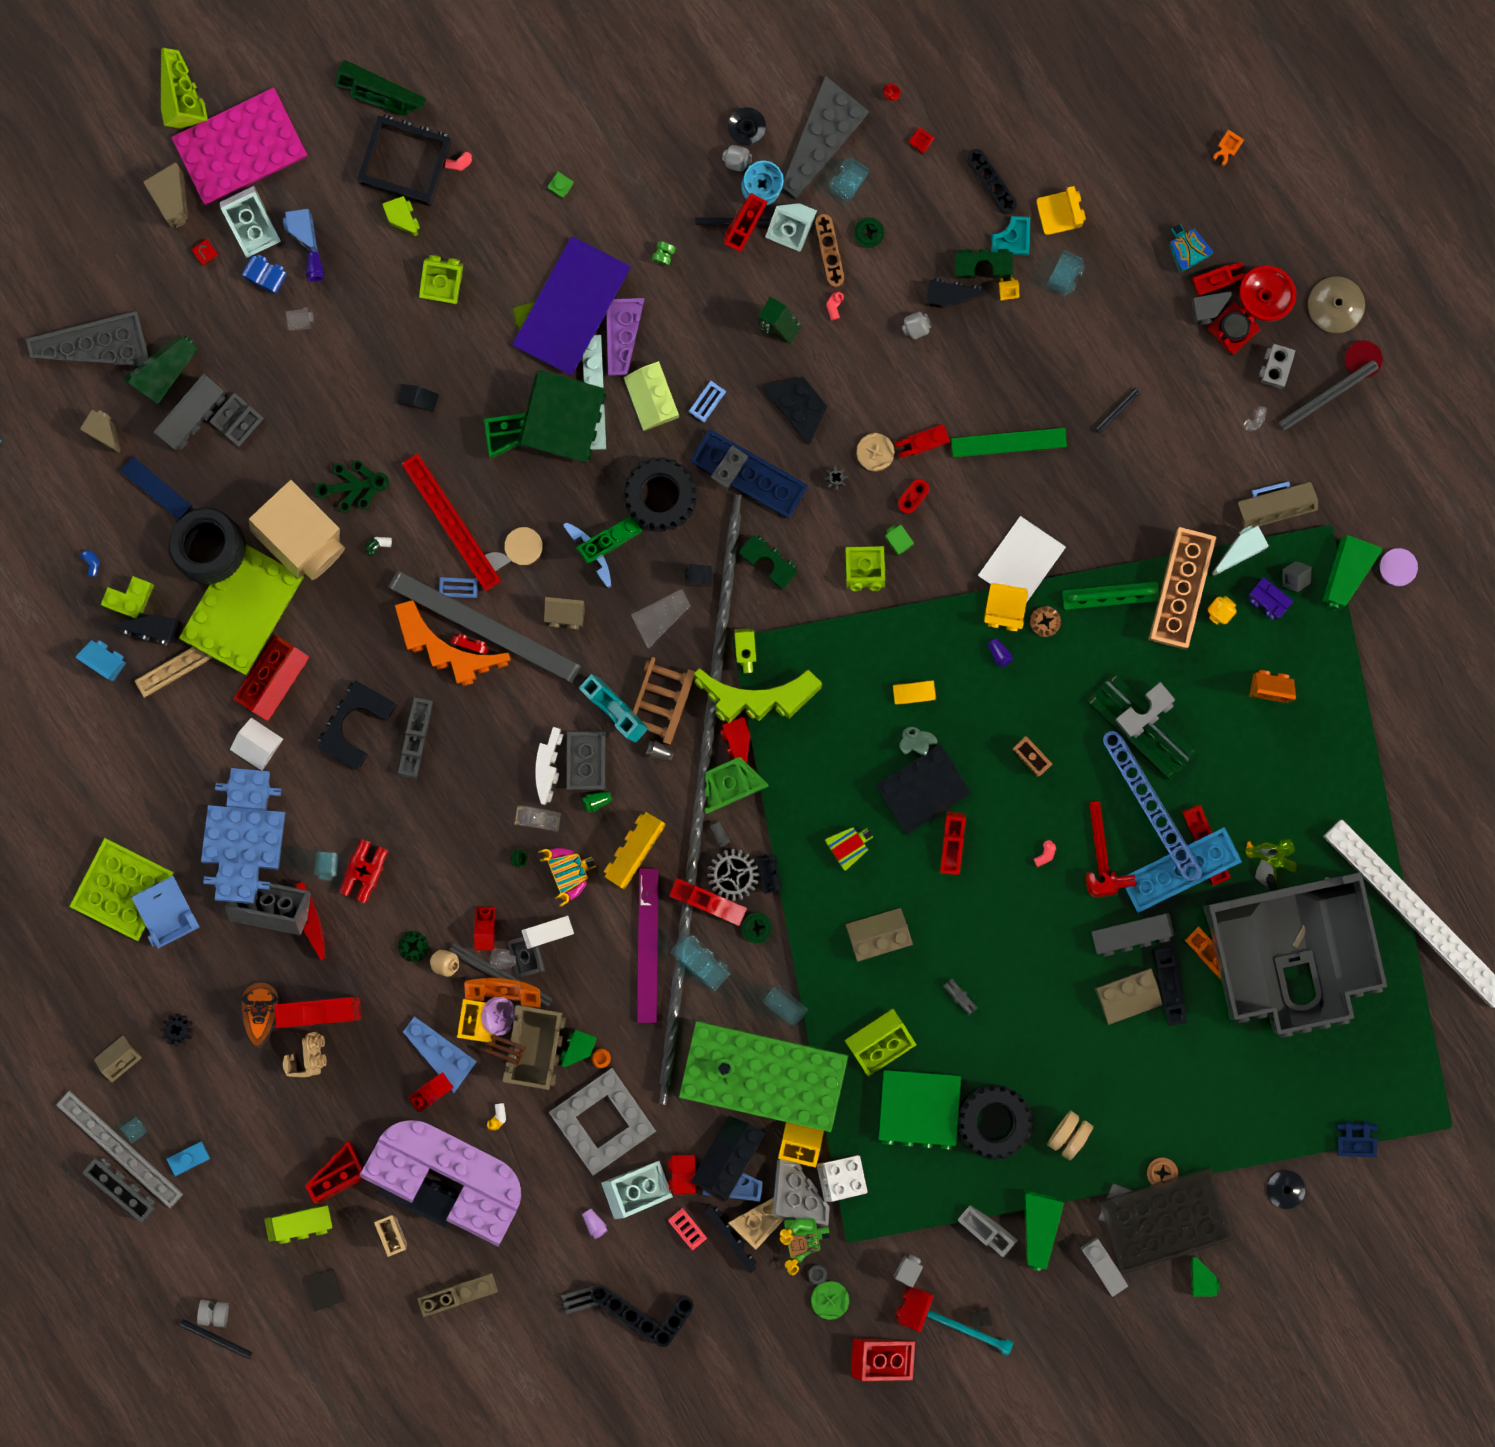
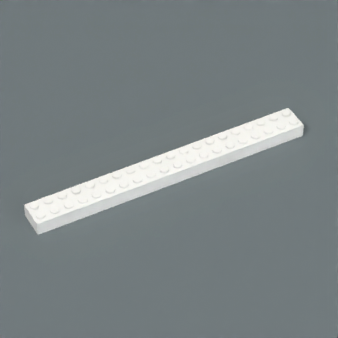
[1323,820,1495,1008]

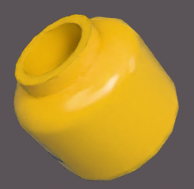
[1208,596,1237,625]

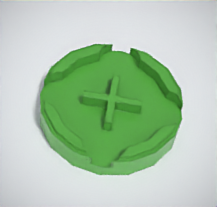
[811,1280,849,1320]

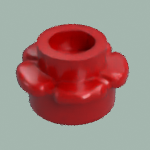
[883,83,901,101]

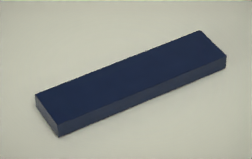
[121,456,192,520]

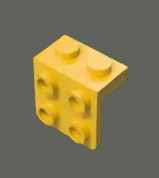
[1036,186,1086,235]
[984,583,1028,631]

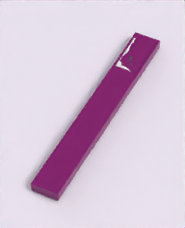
[637,868,659,1023]

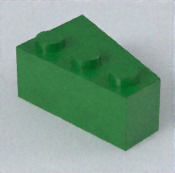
[484,413,525,459]

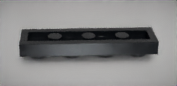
[705,1205,757,1273]

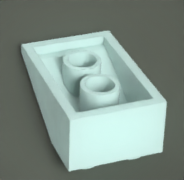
[220,186,281,258]
[1211,525,1269,576]
[601,1161,673,1219]

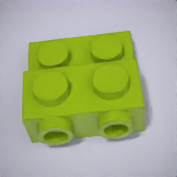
[419,255,464,304]
[846,546,885,591]

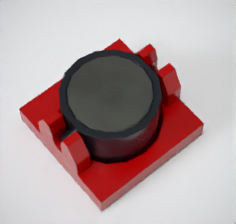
[1207,301,1261,355]

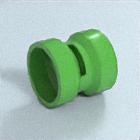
[652,241,676,266]

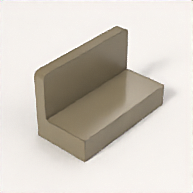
[94,1035,142,1082]

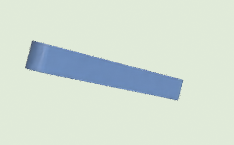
[1103,731,1202,881]

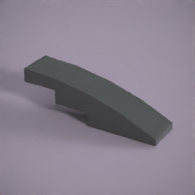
[398,697,433,779]

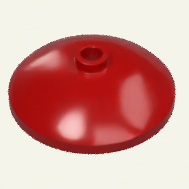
[1239,265,1296,321]

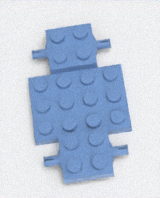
[201,768,285,904]

